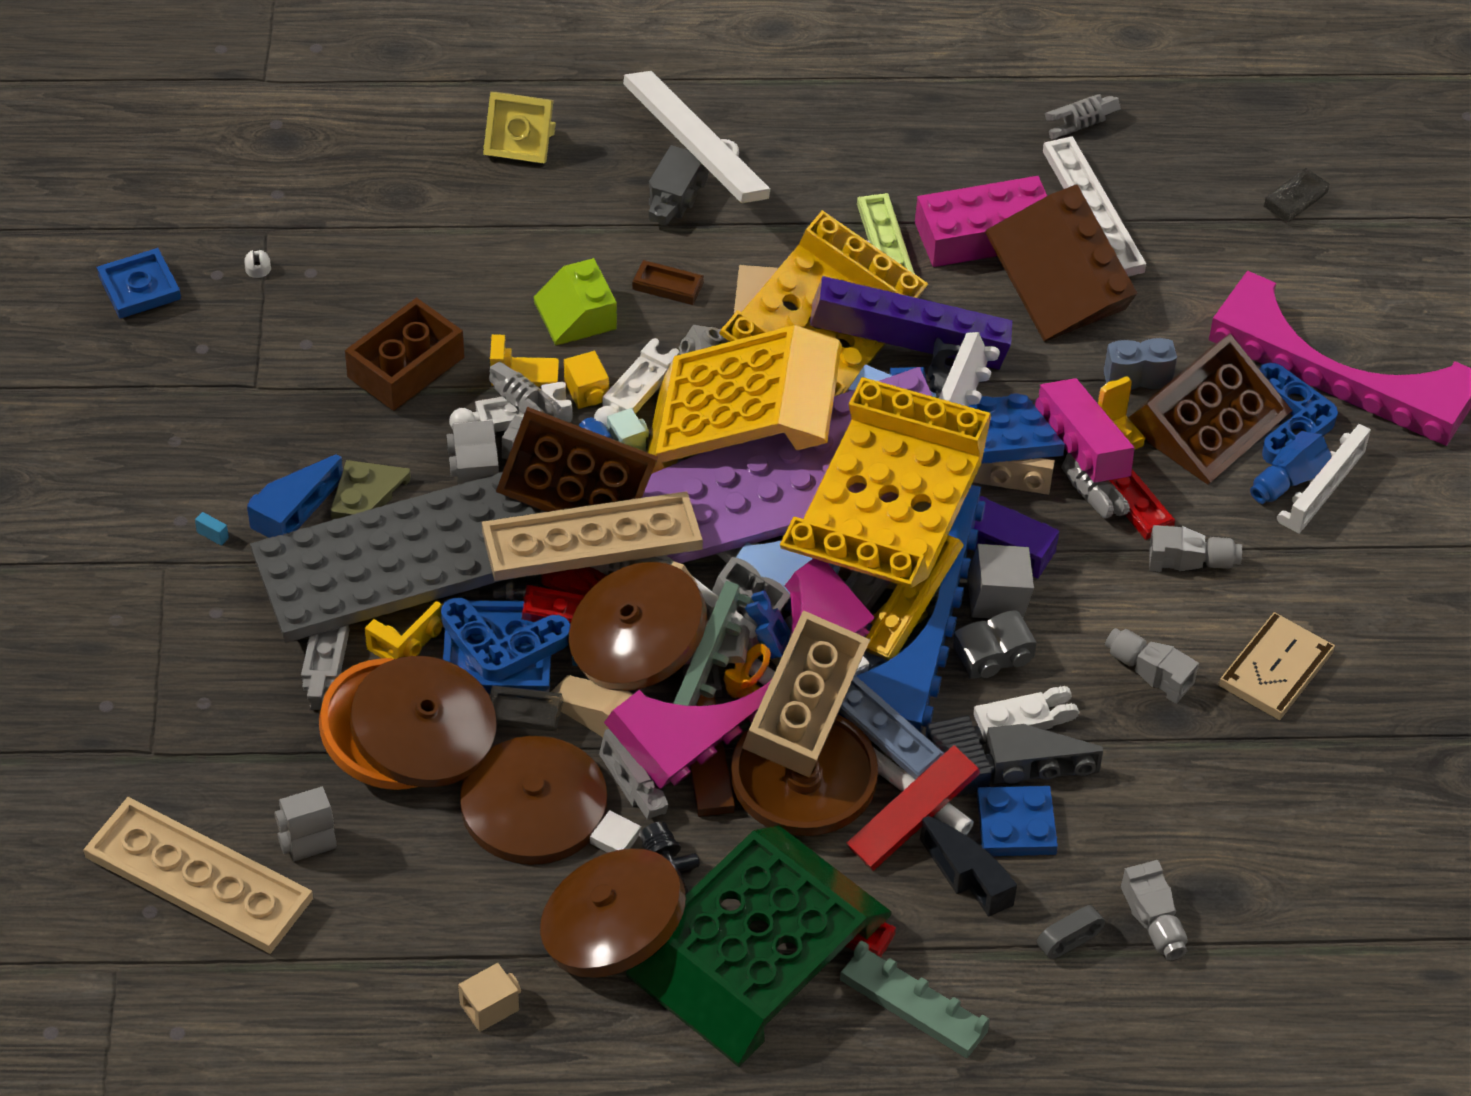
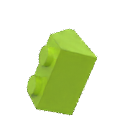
[534,258,617,346]

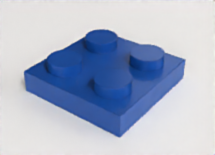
[97,248,181,319]
[977,786,1058,856]

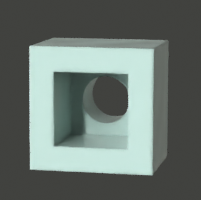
[607,408,649,452]

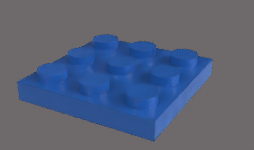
[969,393,1065,464]
[443,600,552,694]

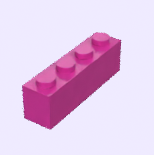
[1035,378,1134,483]

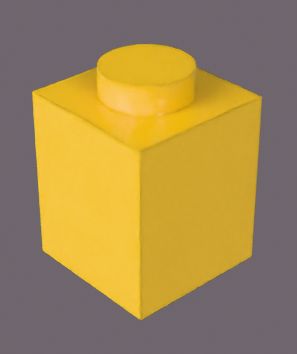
[564,351,609,409]

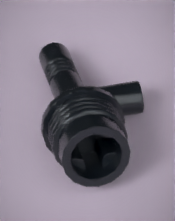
[639,821,700,895]

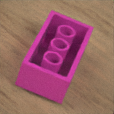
[915,176,1047,267]

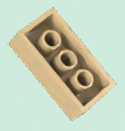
[742,610,870,778]

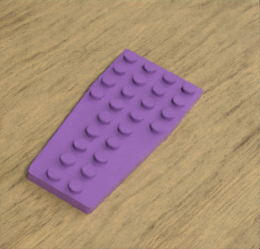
[642,367,933,564]

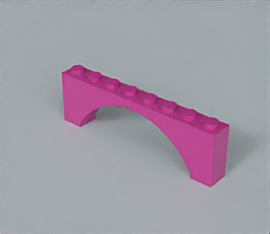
[1209,270,1471,446]
[604,558,875,789]

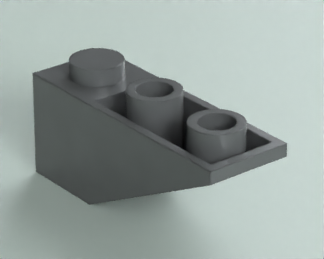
[985,724,1103,784]

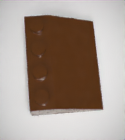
[985,184,1138,342]
[1128,334,1293,485]
[496,407,658,512]

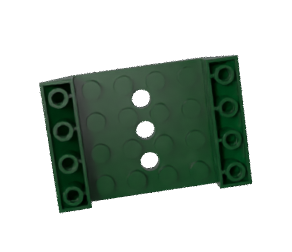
[626,826,892,1067]

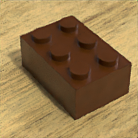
[345,297,465,411]

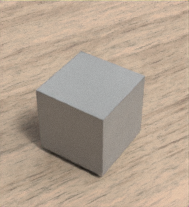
[967,544,1034,619]

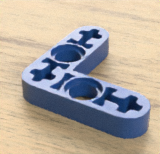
[1259,363,1338,464]
[441,598,570,681]

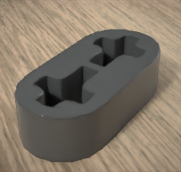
[1037,905,1105,959]

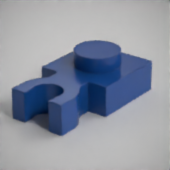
[745,590,791,659]

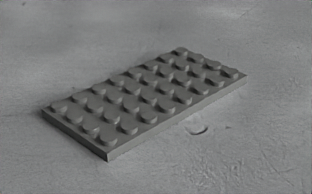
[250,472,535,643]

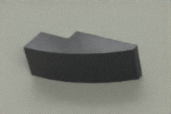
[920,816,1017,917]

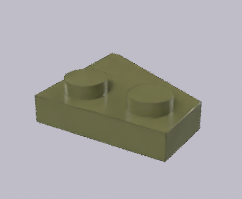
[331,460,411,520]

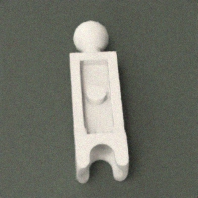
[594,338,680,427]
[449,382,573,432]

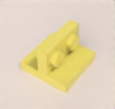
[483,91,556,163]

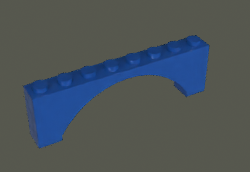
[838,485,986,733]

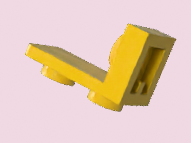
[490,334,559,387]
[1098,376,1145,450]
[365,601,443,659]

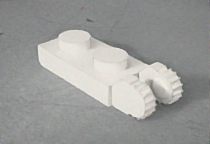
[973,686,1079,742]

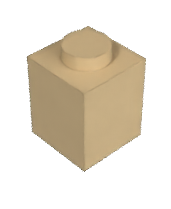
[458,963,521,1032]

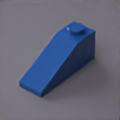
[247,454,343,538]

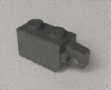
[649,145,709,226]

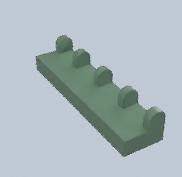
[674,581,754,706]
[840,941,990,1058]

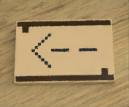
[1219,612,1335,720]

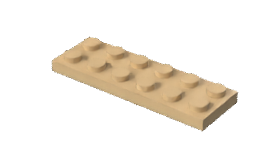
[482,491,703,581]
[83,797,313,954]

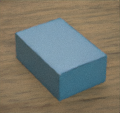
[195,512,229,546]

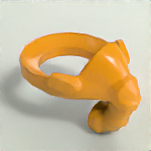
[723,644,771,698]

